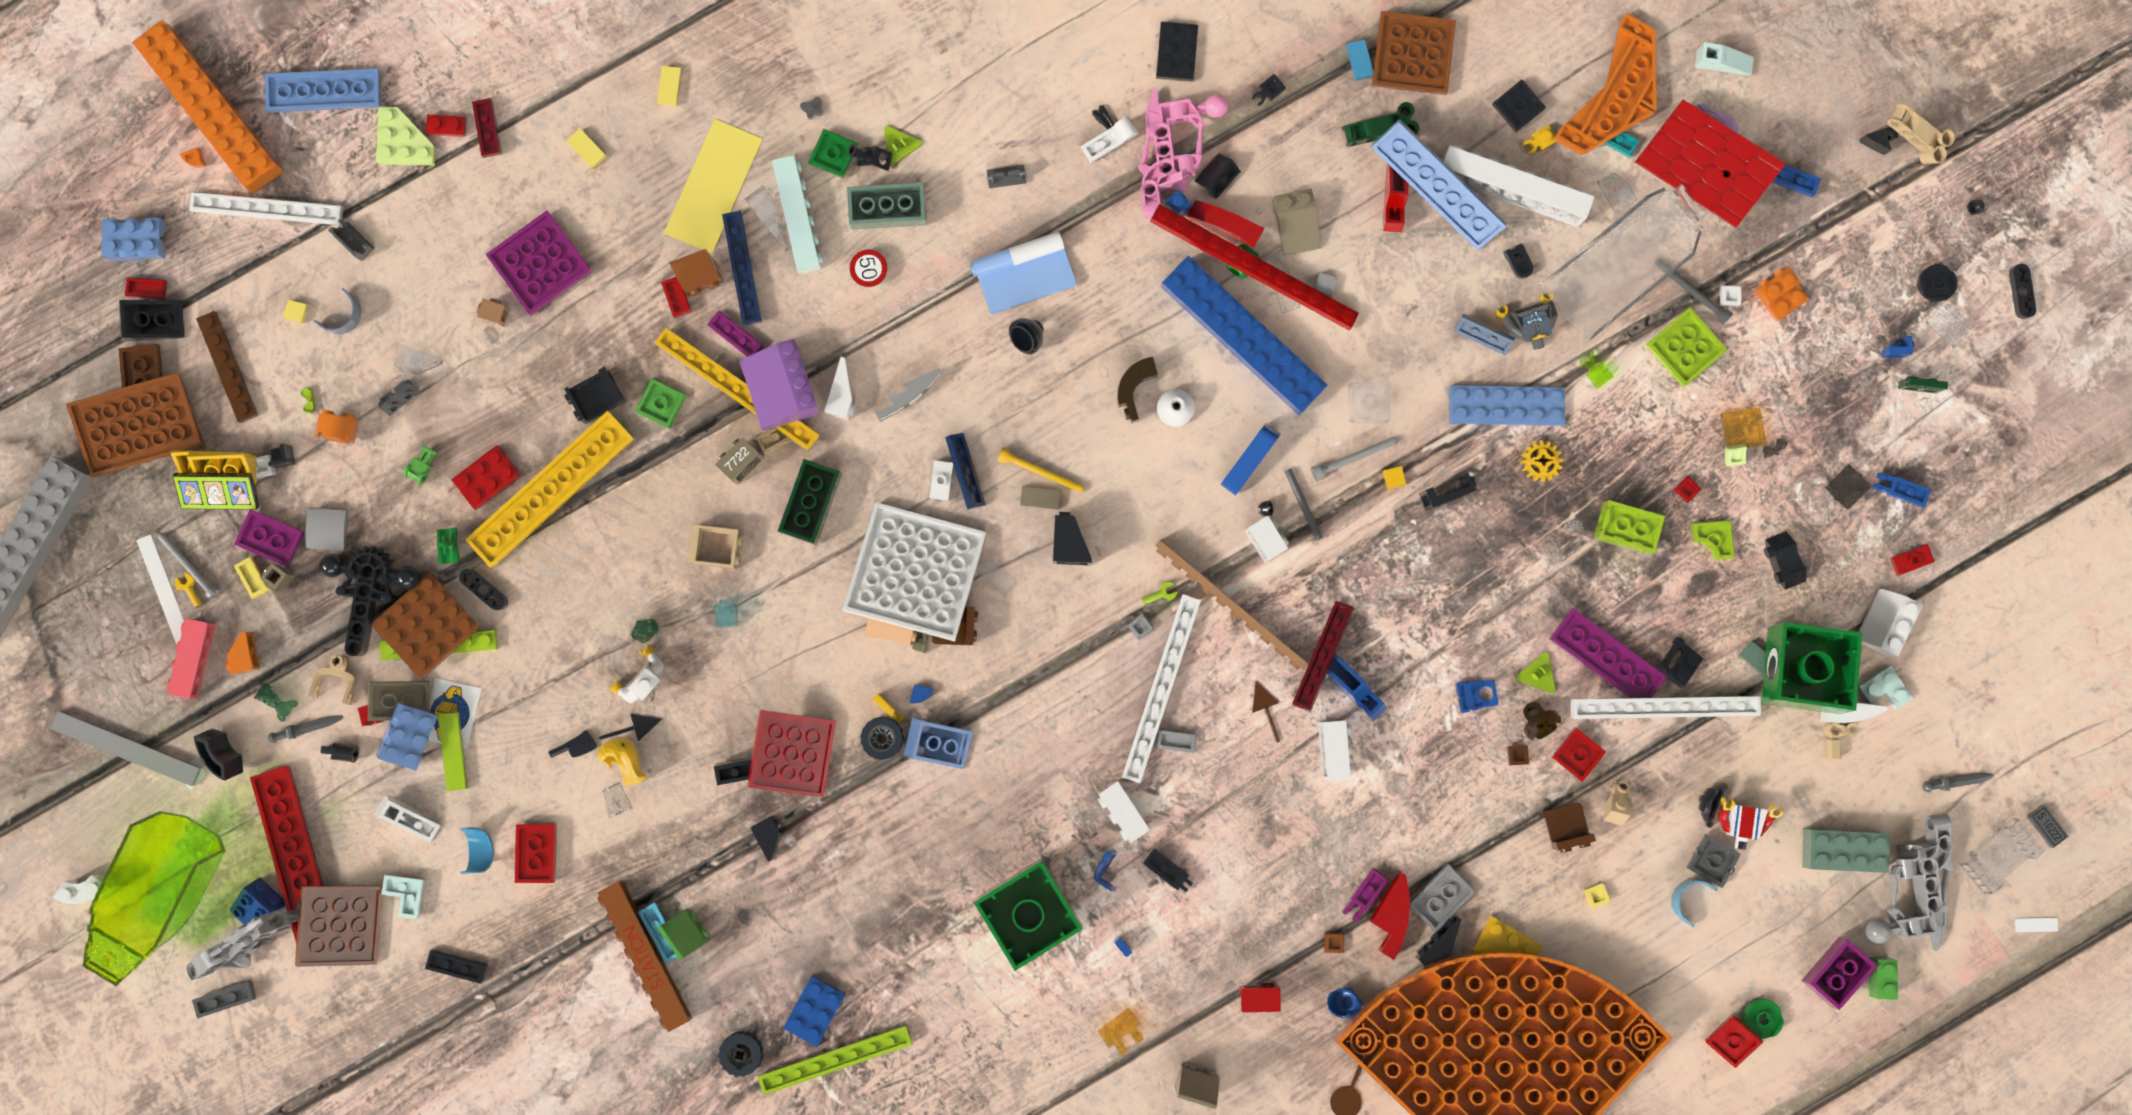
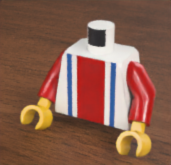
[1718,797,1783,850]

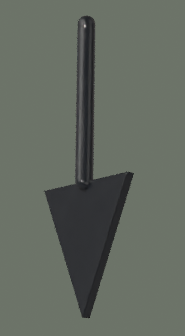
[599,714,662,742]

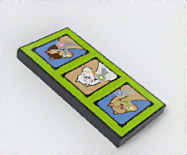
[172,473,259,510]

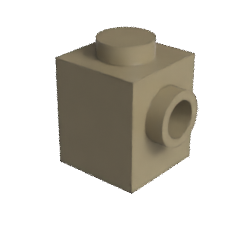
[260,563,295,591]

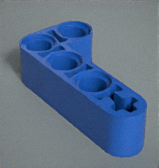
[1220,423,1281,496]

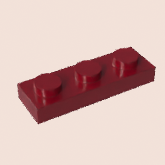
[472,98,502,158]

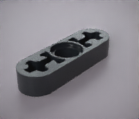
[2009,264,2036,319]
[459,569,508,611]

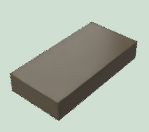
[1020,486,1060,510]

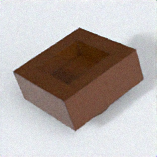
[1507,745,1529,766]

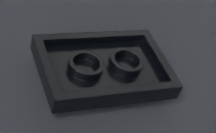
[1156,22,1198,82]

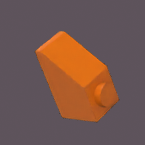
[226,632,261,675]

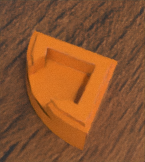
[180,147,206,168]

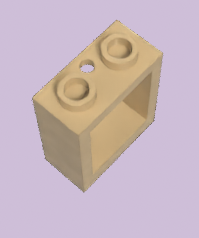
[687,524,743,569]

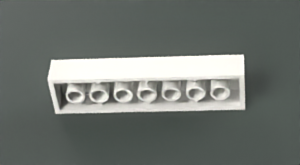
[1441,145,1594,227]

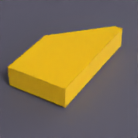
[872,694,904,723]

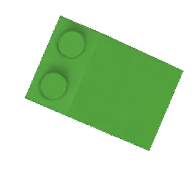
[657,908,710,960]

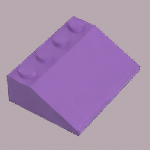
[740,339,818,431]

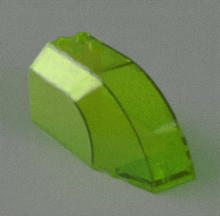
[83,811,226,986]

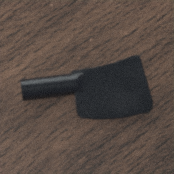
[548,730,597,758]

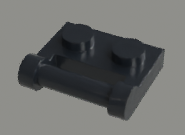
[1656,637,1704,689]

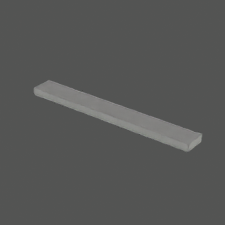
[50,711,202,786]

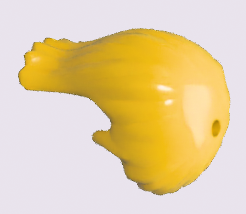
[597,737,646,786]

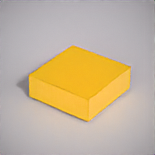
[1382,466,1406,490]

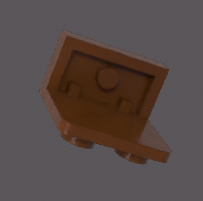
[932,606,978,646]
[1544,803,1596,853]

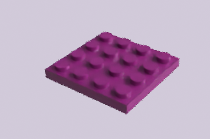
[485,210,593,316]

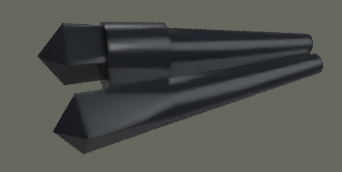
[1092,105,1115,130]

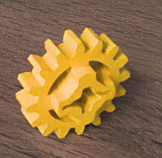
[1520,440,1564,482]

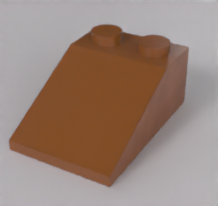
[669,249,723,296]

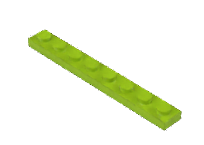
[757,1025,913,1095]

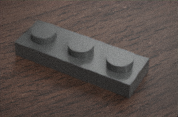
[192,981,256,1019]

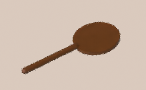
[1330,1065,1362,1115]

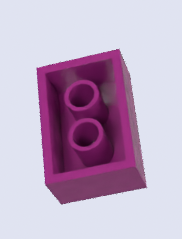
[1801,937,1877,1010]

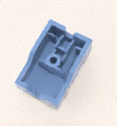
[101,218,166,262]
[376,702,437,771]

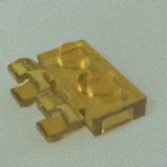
[1097,1007,1144,1055]

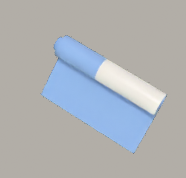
[970,231,1077,315]

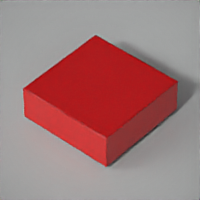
[1673,476,1701,503]

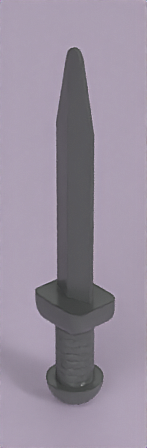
[268,716,343,743]
[1922,774,1993,793]

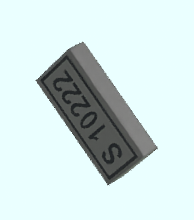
[2027,805,2069,848]

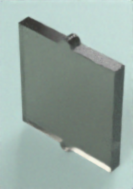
[1825,464,1872,510]

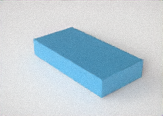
[1346,39,1373,81]

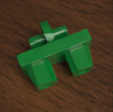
[436,528,460,564]

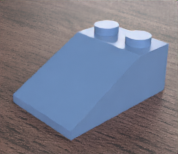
[903,717,973,769]

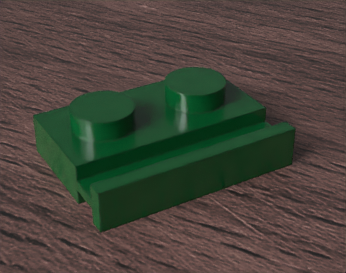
[1898,376,1948,394]

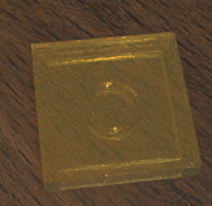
[1720,408,1767,448]

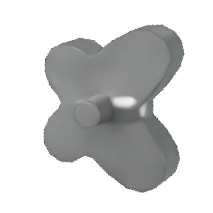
[800,97,823,120]

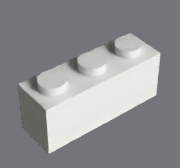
[1097,781,1150,843]

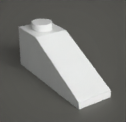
[824,357,855,420]
[376,794,441,842]

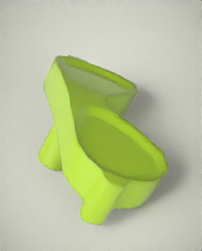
[300,387,315,414]

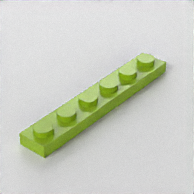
[380,630,498,660]

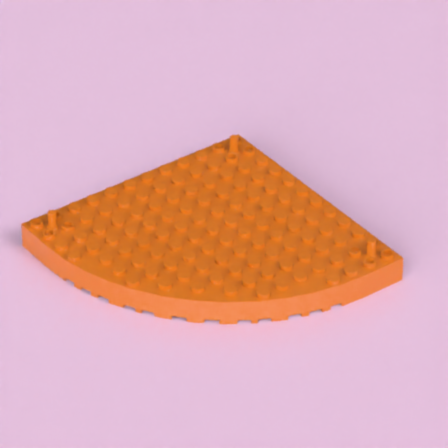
[1333,950,1672,1115]

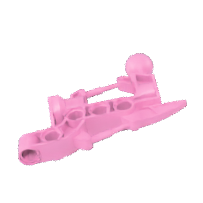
[1138,89,1228,219]

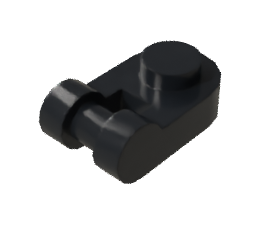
[1503,243,1534,279]

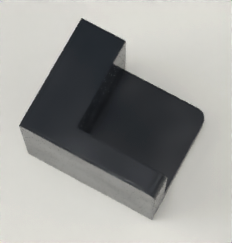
[268,443,295,469]

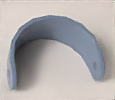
[314,288,362,335]

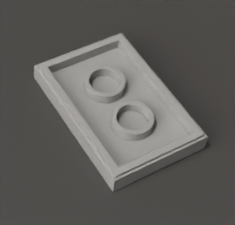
[1410,863,1476,933]

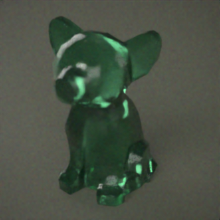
[254,682,299,722]

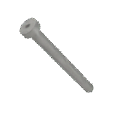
[158,533,220,600]

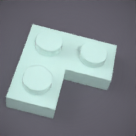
[1858,666,1913,709]
[381,875,425,919]

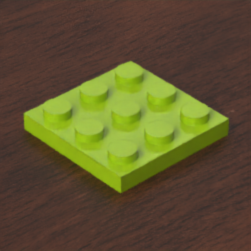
[1646,307,1728,388]

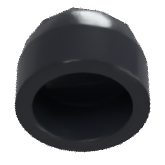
[1967,199,1985,215]
[1258,501,1274,516]

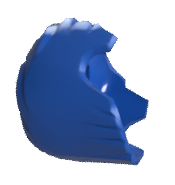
[1327,986,1363,1019]

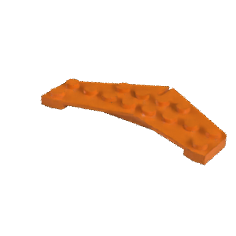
[1553,12,1657,155]

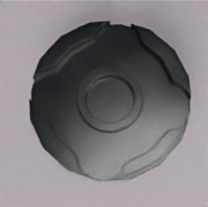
[1917,264,1958,303]

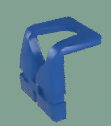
[1455,680,1499,713]
[1094,850,1118,892]

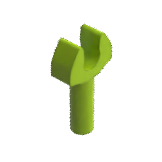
[1141,582,1178,605]

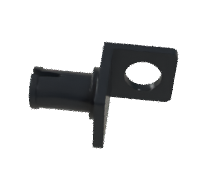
[848,144,892,171]

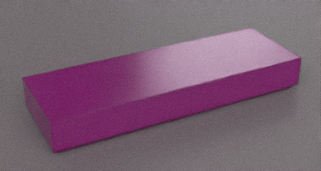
[707,311,764,357]

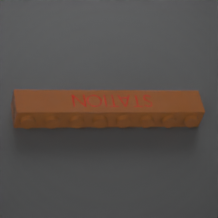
[597,880,693,1032]

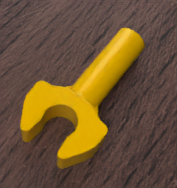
[175,573,202,608]

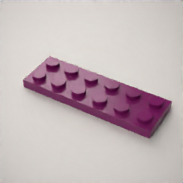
[1549,608,1667,698]

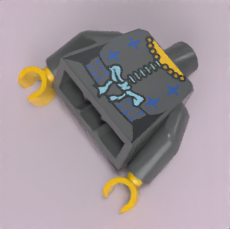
[1496,292,1558,350]

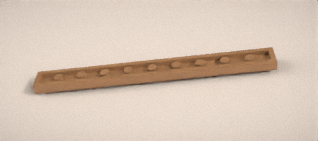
[1155,540,1308,670]

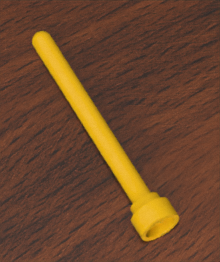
[997,447,1085,493]

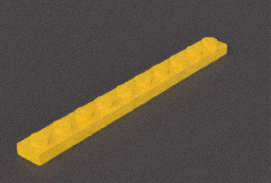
[654,328,820,452]

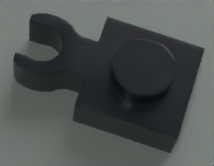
[1252,74,1286,106]

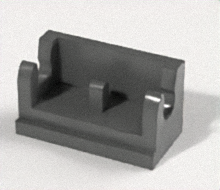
[328,220,375,261]

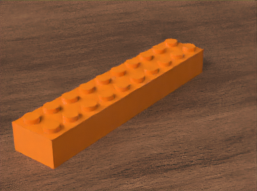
[132,19,284,193]

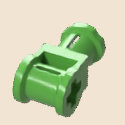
[403,445,439,486]

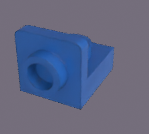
[1882,336,1915,358]

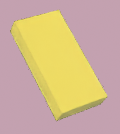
[657,66,682,106]
[566,128,607,169]
[234,556,270,599]

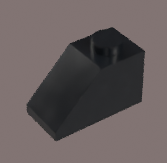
[750,815,783,862]

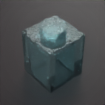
[714,599,738,628]

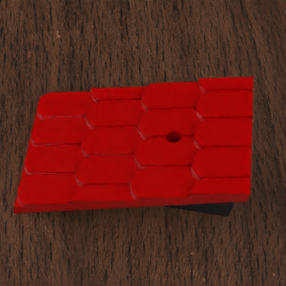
[1634,99,1786,228]

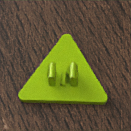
[884,126,922,167]
[1515,652,1556,694]

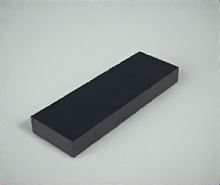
[425,949,488,984]

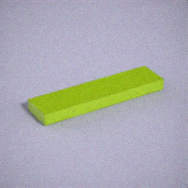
[438,712,468,792]

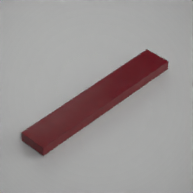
[1292,601,1354,712]

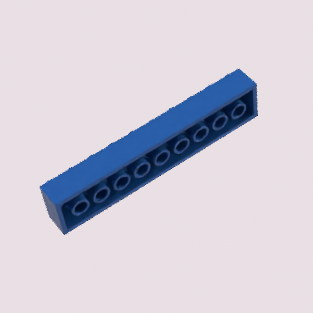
[1161,256,1328,416]

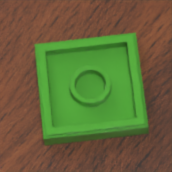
[635,378,687,429]

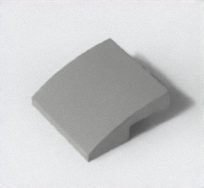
[306,507,349,550]

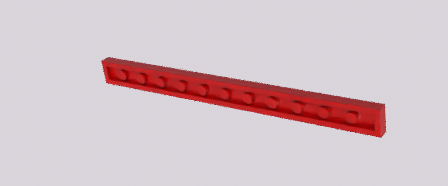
[1150,204,1359,331]

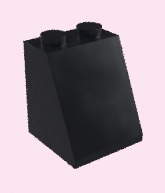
[1053,512,1092,566]

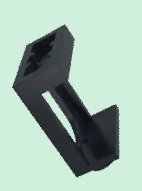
[1419,473,1476,512]

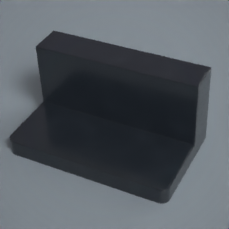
[1195,154,1241,199]

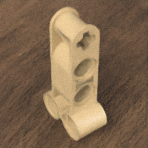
[1887,103,1955,164]

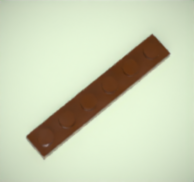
[196,311,258,423]

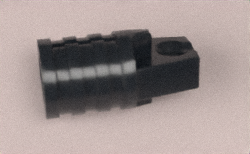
[320,742,359,763]

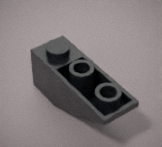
[1416,916,1461,966]

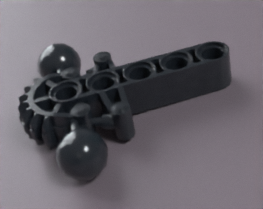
[319,546,420,656]

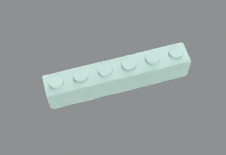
[772,155,823,274]

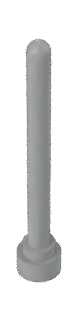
[1311,437,1398,481]

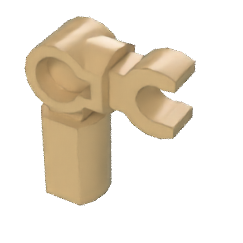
[1823,723,1857,759]

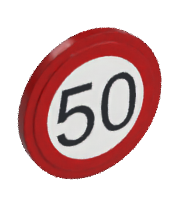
[849,249,888,287]

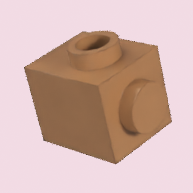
[477,298,510,327]

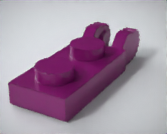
[1342,867,1389,922]

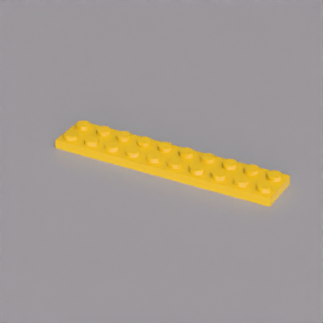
[465,411,635,569]

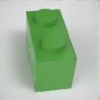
[1869,957,1898,1000]

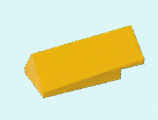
[170,450,257,485]

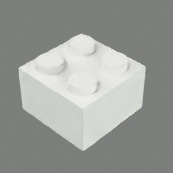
[1245,516,1289,563]

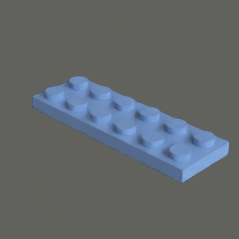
[265,68,381,113]
[1449,385,1565,426]

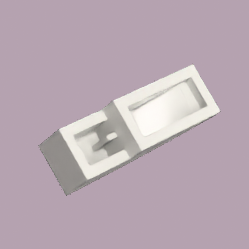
[1820,703,1887,723]

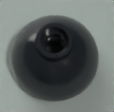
[1009,318,1044,355]

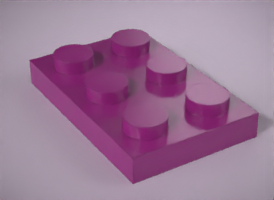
[234,509,305,567]

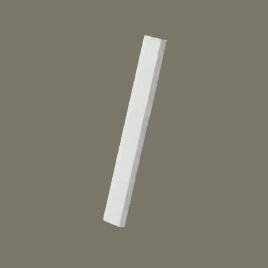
[189,192,344,225]

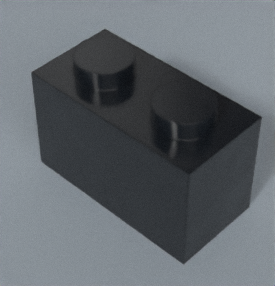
[714,757,752,786]

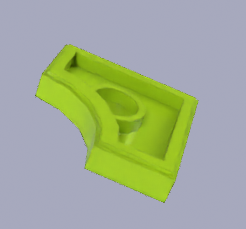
[1691,520,1735,560]

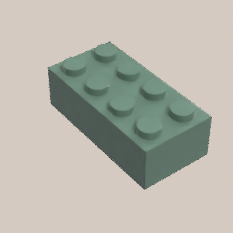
[847,182,927,230]
[1802,829,1890,873]

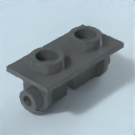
[987,165,1026,189]
[378,379,419,416]

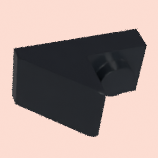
[1859,127,1899,155]

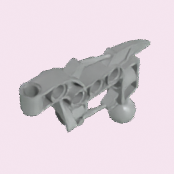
[1865,813,1954,951]
[186,902,300,980]

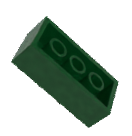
[778,459,842,546]

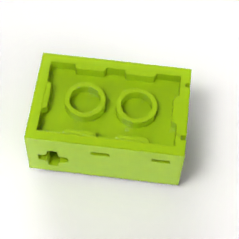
[1593,500,1665,555]

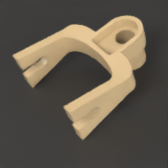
[308,655,357,705]

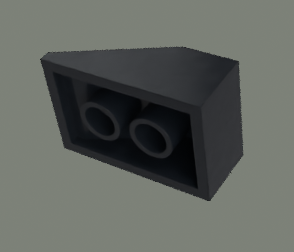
[119,300,184,341]

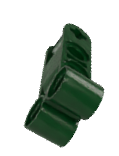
[1342,102,1419,147]

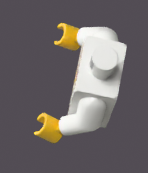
[608,643,664,703]

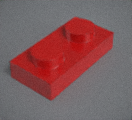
[425,114,467,137]

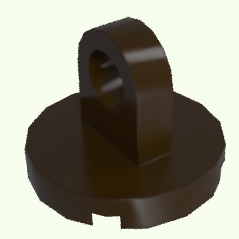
[1523,702,1561,740]

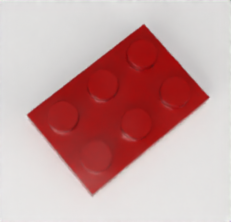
[451,445,522,510]
[514,824,556,883]

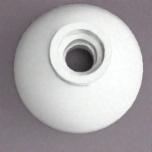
[1157,389,1195,427]

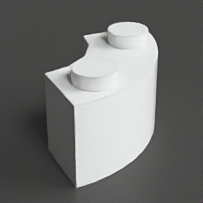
[53,874,118,904]

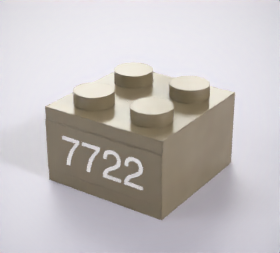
[715,437,764,485]

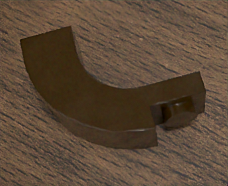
[1117,356,1158,424]

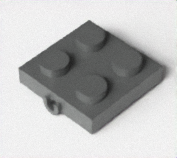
[1686,834,1741,888]

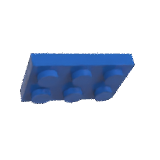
[783,975,846,1047]

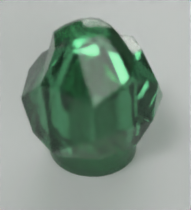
[631,619,659,643]

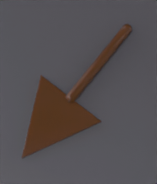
[1252,681,1280,743]

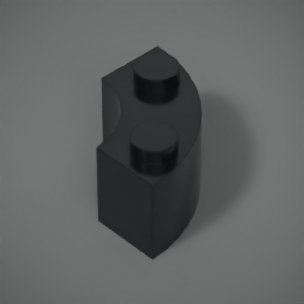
[1764,531,1807,590]
[193,728,243,781]

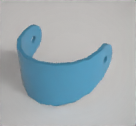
[461,827,494,875]
[1671,879,1718,927]

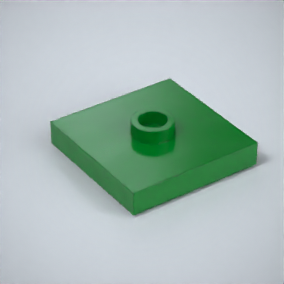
[808,128,858,179]

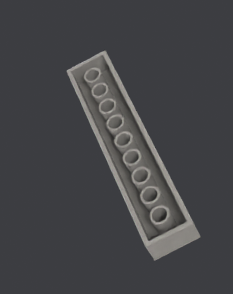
[0,456,94,637]

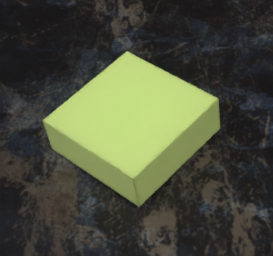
[1725,444,1747,466]

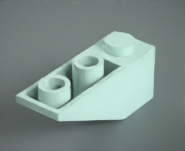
[1695,42,1754,76]

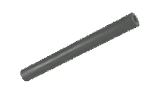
[1284,469,1323,541]

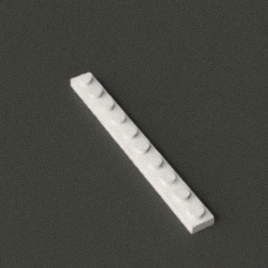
[1122,594,1201,783]
[1571,696,1761,719]

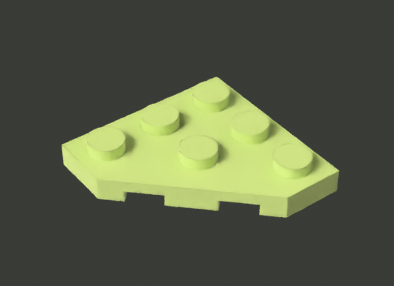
[376,107,436,166]

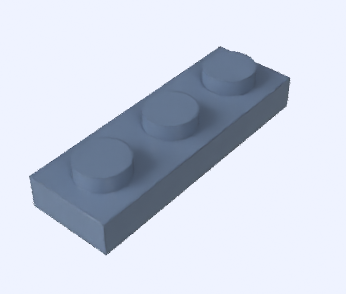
[1454,314,1515,356]

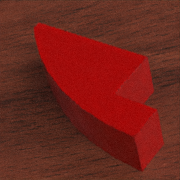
[1383,163,1409,233]
[1186,200,1265,248]
[1369,871,1410,960]

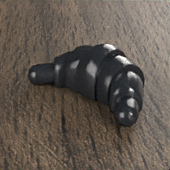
[1698,783,1728,828]

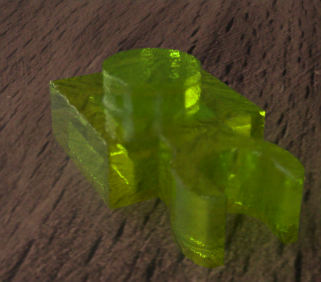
[1580,354,1614,389]

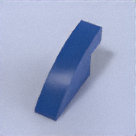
[1327,654,1387,722]

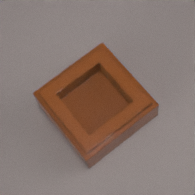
[1324,932,1344,953]

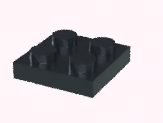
[1492,79,1546,133]

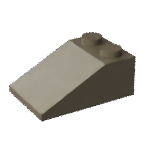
[1272,188,1322,256]
[1174,1063,1220,1109]

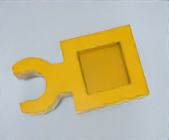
[1522,124,1557,156]

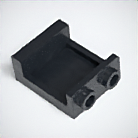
[564,366,626,424]

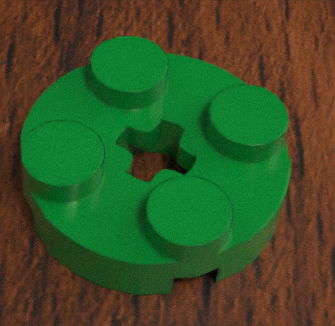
[1741,998,1784,1039]

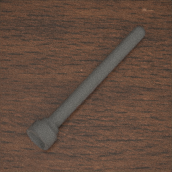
[1655,260,1733,325]

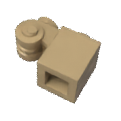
[1603,780,1632,825]

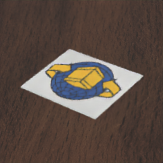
[428,678,482,749]

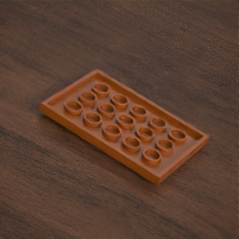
[66,372,205,477]

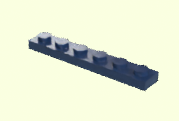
[722,211,762,326]

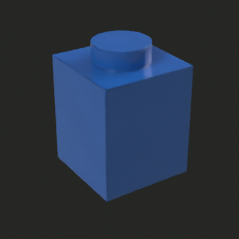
[1164,189,1191,216]

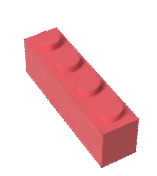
[167,618,216,699]

